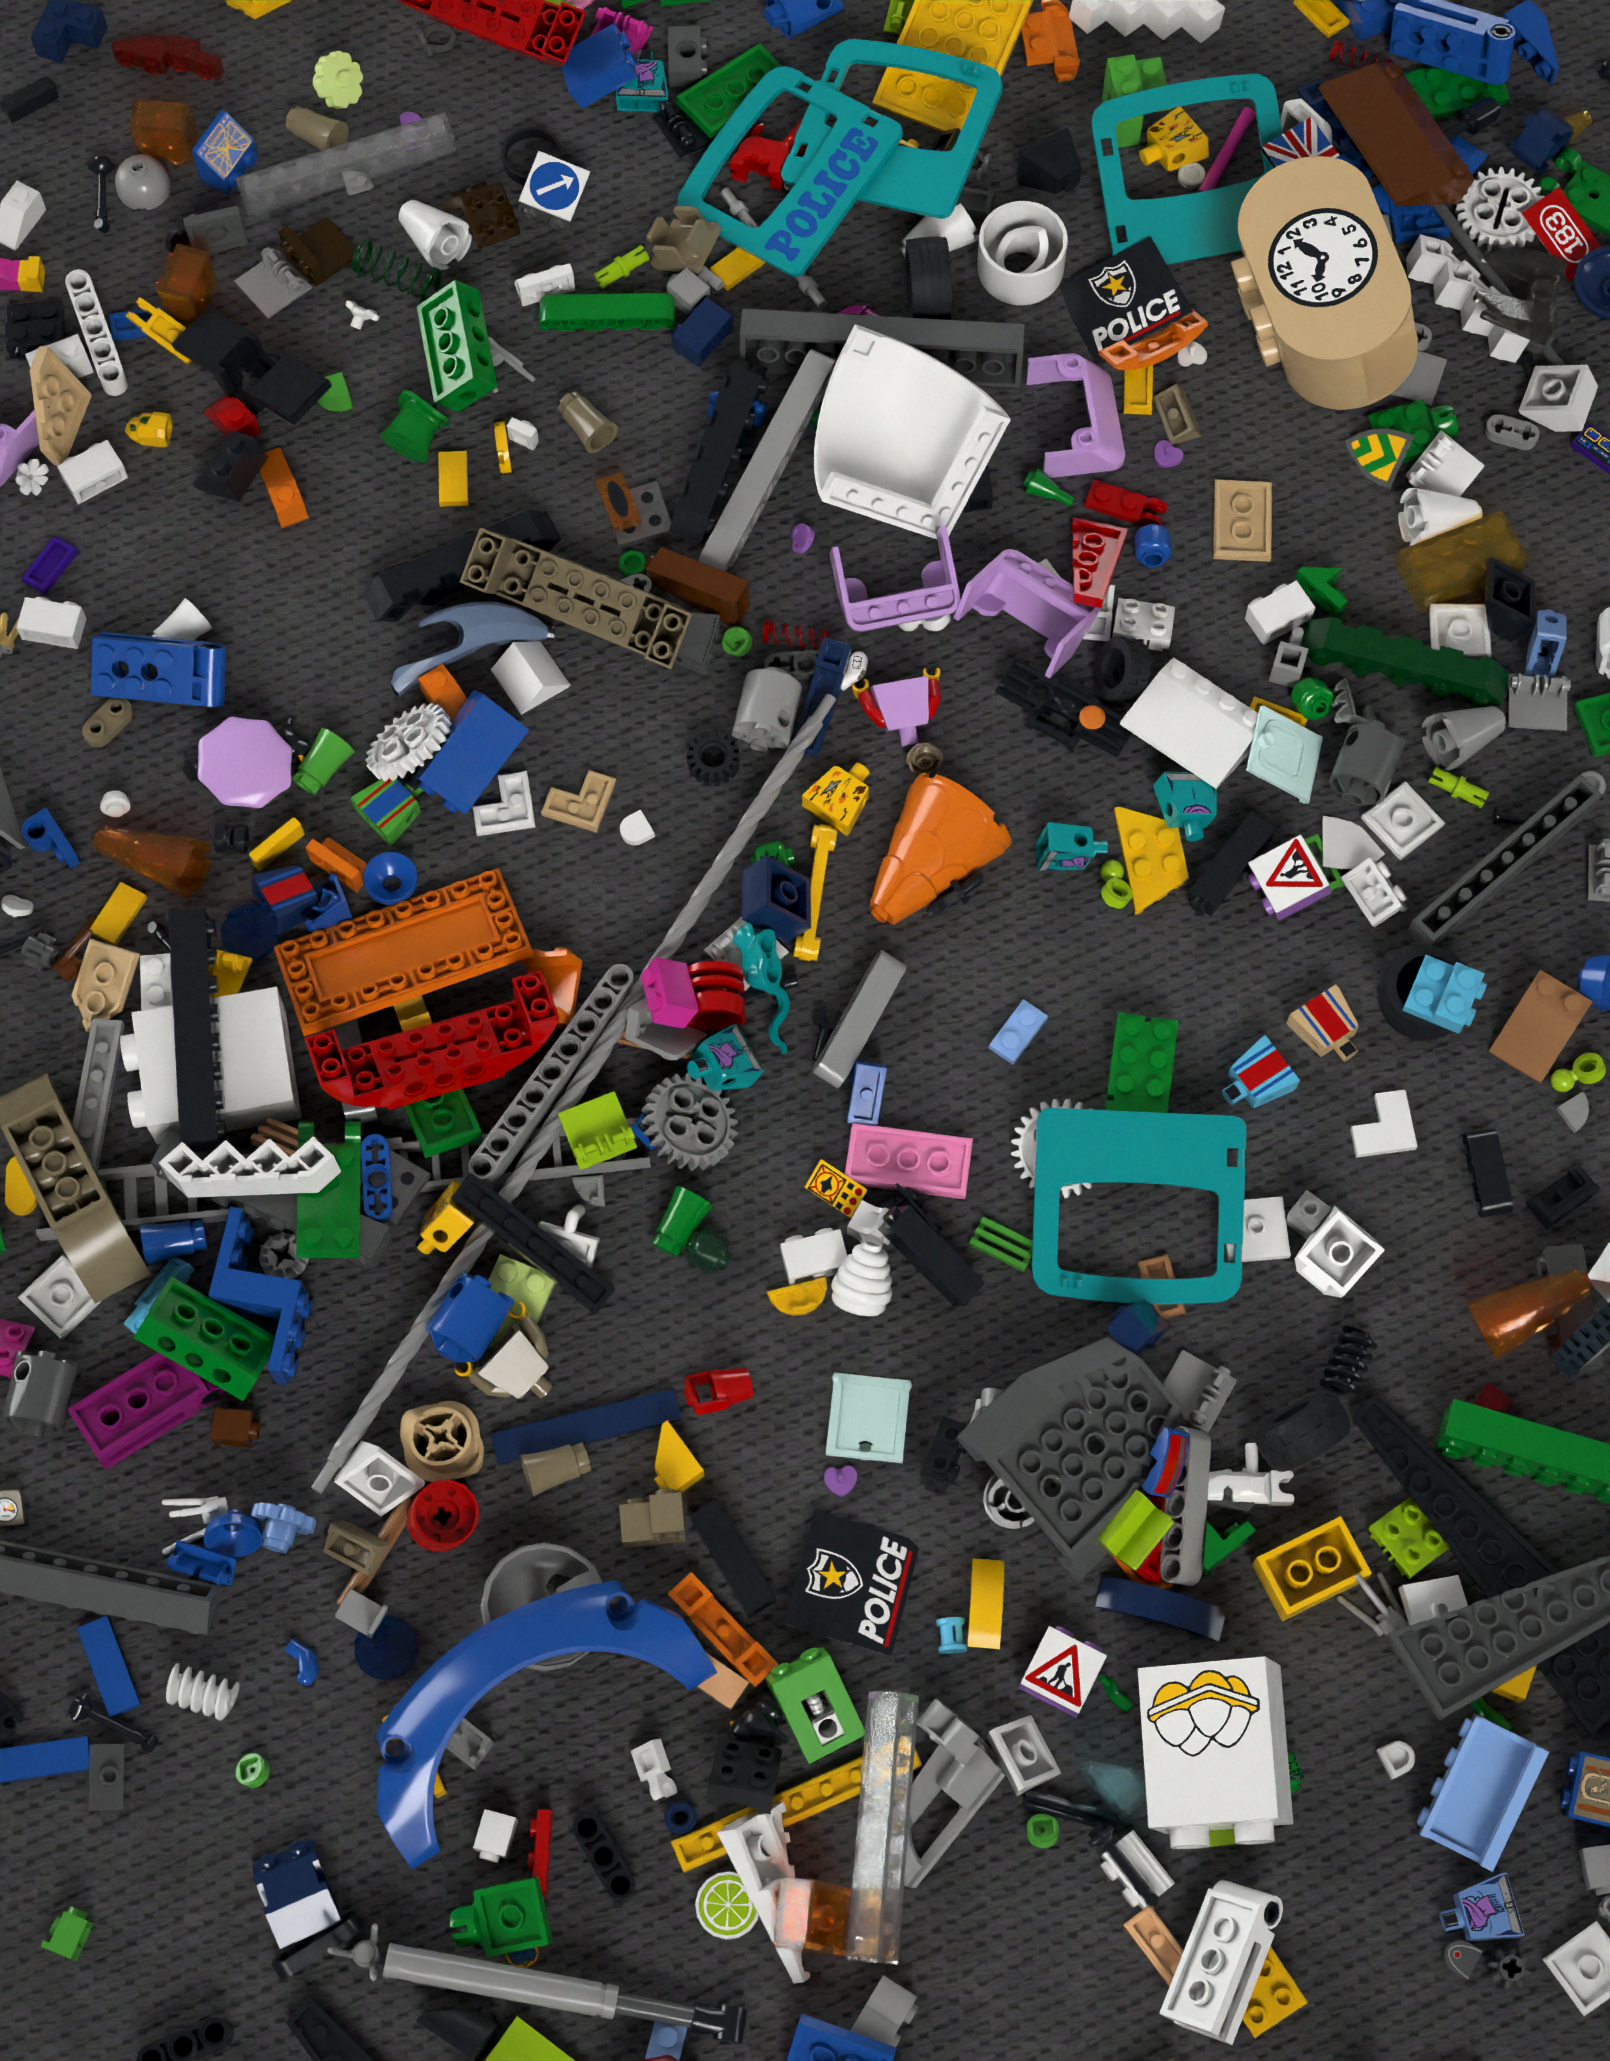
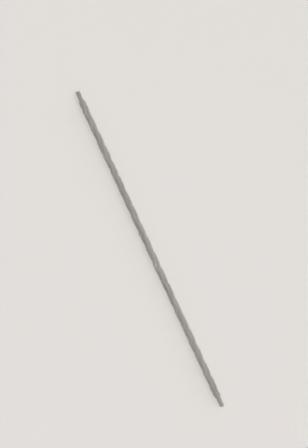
[311,694,836,1494]

